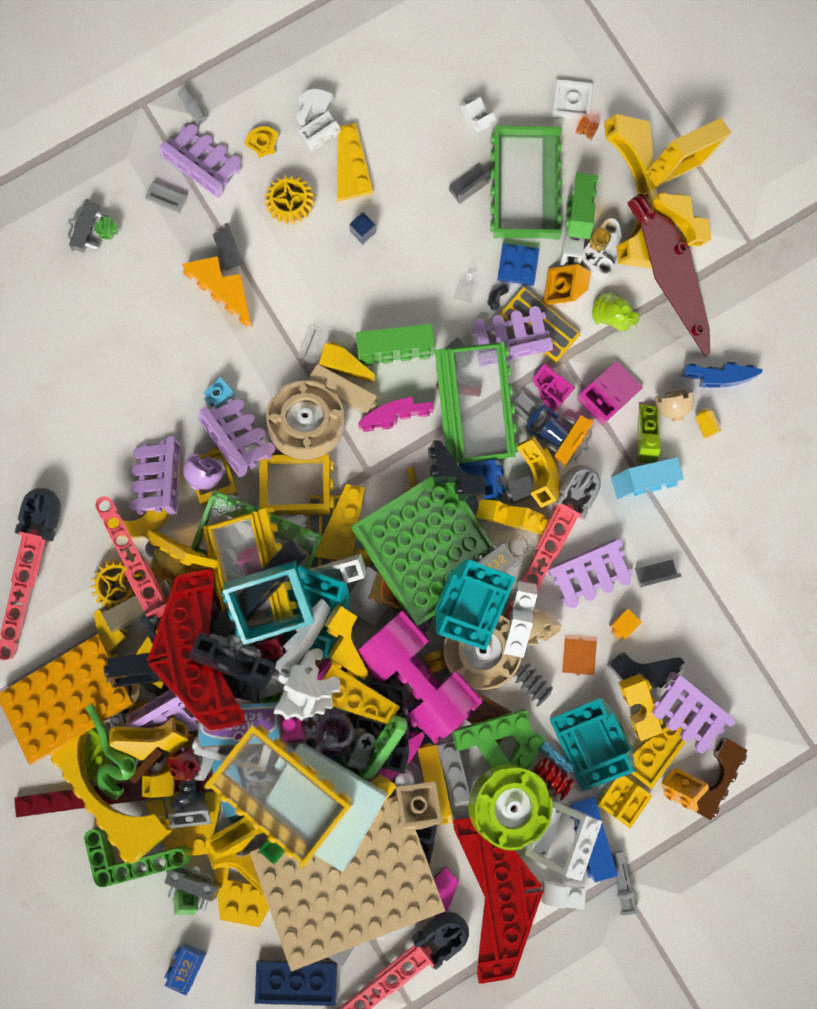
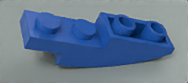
[681,362,763,388]

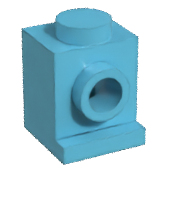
[203,377,235,409]

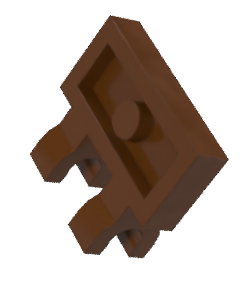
[130,747,166,784]

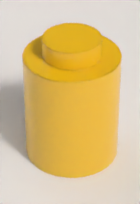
[695,408,722,439]

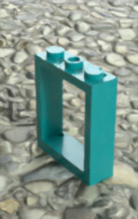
[221,561,315,645]

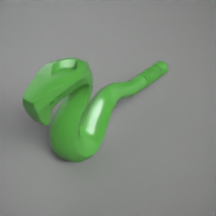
[86,703,136,800]

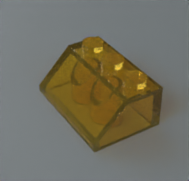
[151,548,209,583]

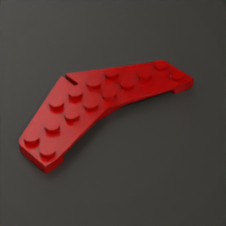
[147,568,246,732]
[452,817,544,984]

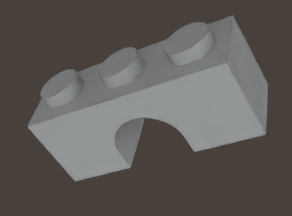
[437,740,470,805]

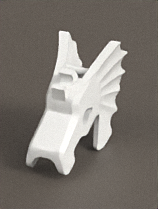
[274,649,340,720]

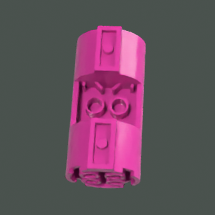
[357,610,483,744]

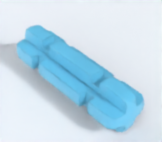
[539,742,573,774]

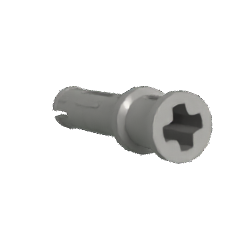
[612,851,638,915]

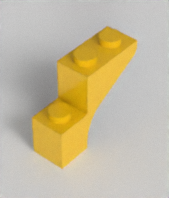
[649,192,711,247]
[476,499,550,536]
[324,605,367,680]
[94,609,129,657]
[109,718,189,761]
[142,733,195,798]
[205,817,264,859]
[207,848,264,894]

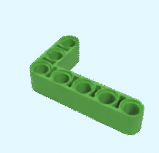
[84,827,192,888]

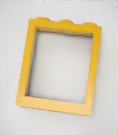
[646,118,732,187]
[259,454,334,516]

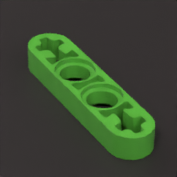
[359,716,407,779]

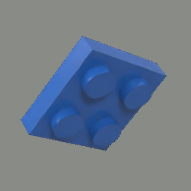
[497,243,539,286]

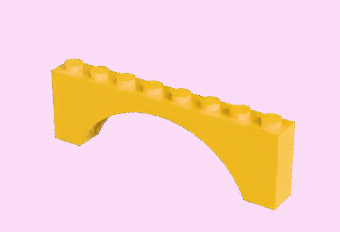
[604,114,659,269]
[50,732,173,863]

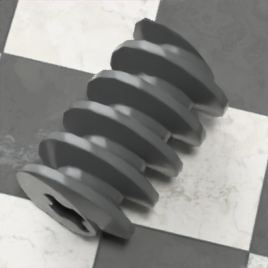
[513,663,553,707]

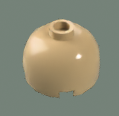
[655,390,694,421]
[527,609,562,646]

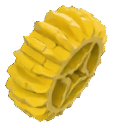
[264,174,314,225]
[90,559,142,609]

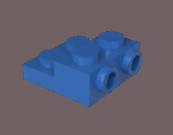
[459,460,505,502]

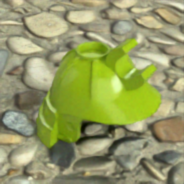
[592,292,640,331]

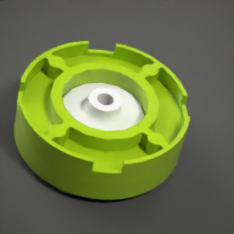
[468,764,553,850]

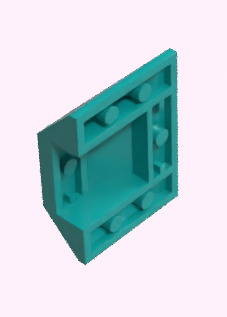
[435,559,516,650]
[283,566,350,658]
[549,698,636,792]

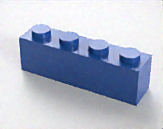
[569,795,618,883]

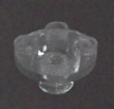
[497,529,536,568]

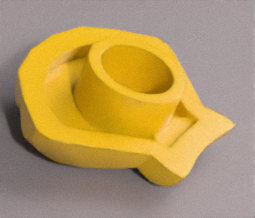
[244,126,278,158]

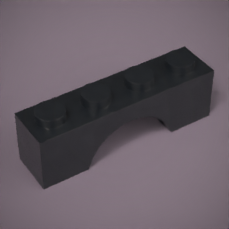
[189,633,276,690]

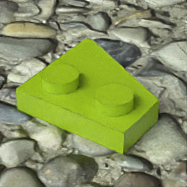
[85,728,118,782]

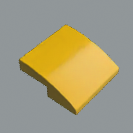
[596,776,652,829]

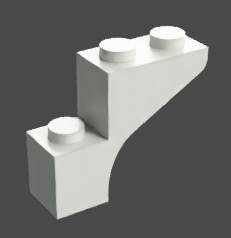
[504,581,537,658]

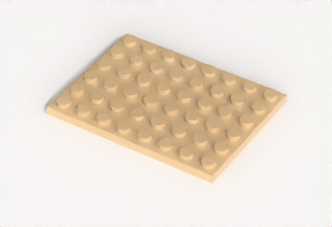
[250,795,445,971]

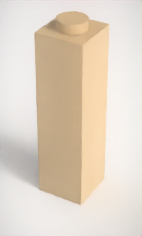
[308,364,378,415]

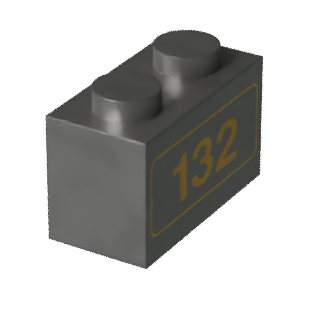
[473,543,517,572]

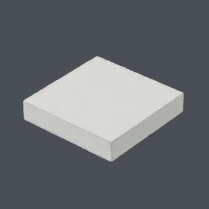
[552,79,593,121]

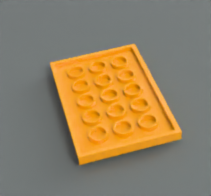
[0,634,134,765]

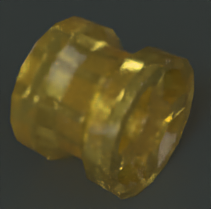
[590,228,611,251]

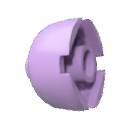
[183,454,224,490]

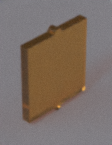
[562,638,597,676]

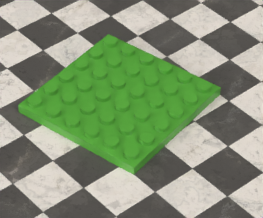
[351,477,493,626]

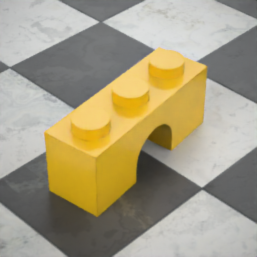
[618,674,663,741]

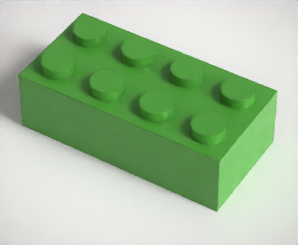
[356,324,435,366]

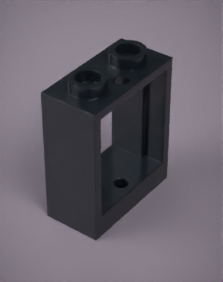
[104,653,161,688]

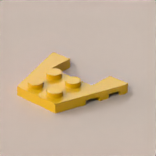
[145,791,221,858]
[214,867,269,927]

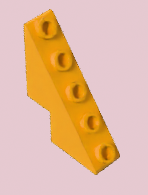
[182,256,252,327]

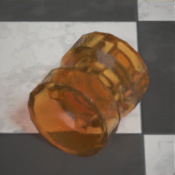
[575,115,600,141]

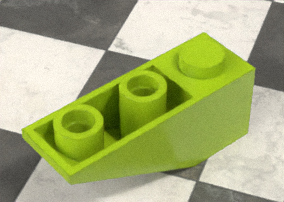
[636,404,661,463]

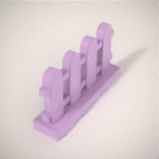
[159,124,241,198]
[471,306,553,367]
[198,399,275,478]
[129,436,181,515]
[548,538,633,608]
[652,671,736,753]
[125,690,198,748]

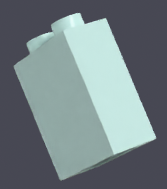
[256,744,389,872]

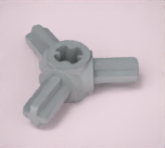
[209,634,261,657]

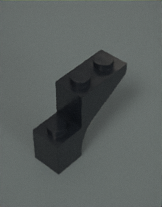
[428,440,486,501]
[607,652,685,688]

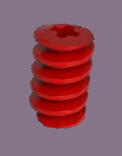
[531,757,574,801]

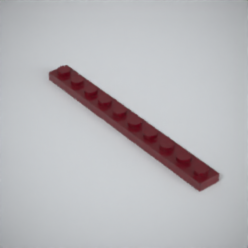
[14,770,214,818]

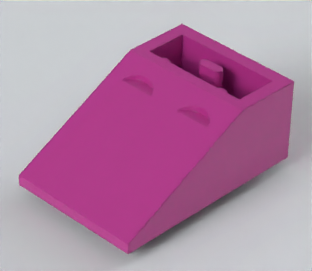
[576,361,643,426]

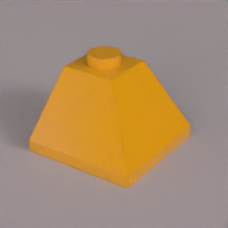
[543,264,591,305]

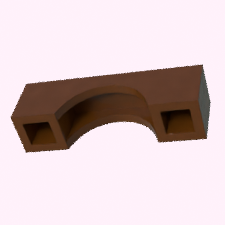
[696,737,748,820]

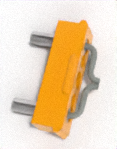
[547,415,593,467]

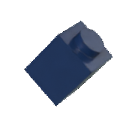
[349,212,376,245]

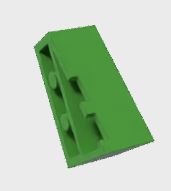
[565,172,598,239]

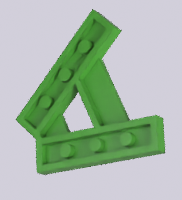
[452,709,546,770]

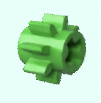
[94,217,118,240]

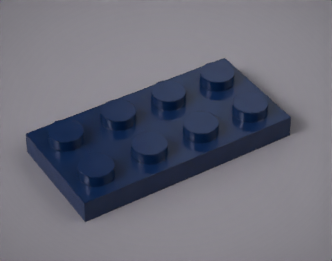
[254,960,337,1006]

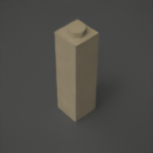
[102,579,173,632]

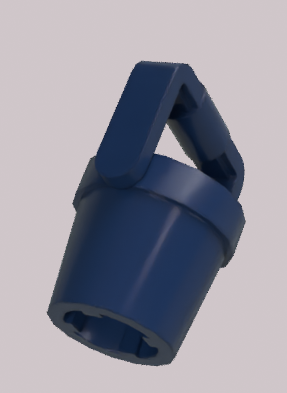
[526,405,569,445]

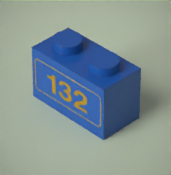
[164,943,207,996]

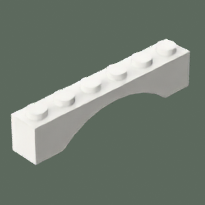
[259,553,367,610]

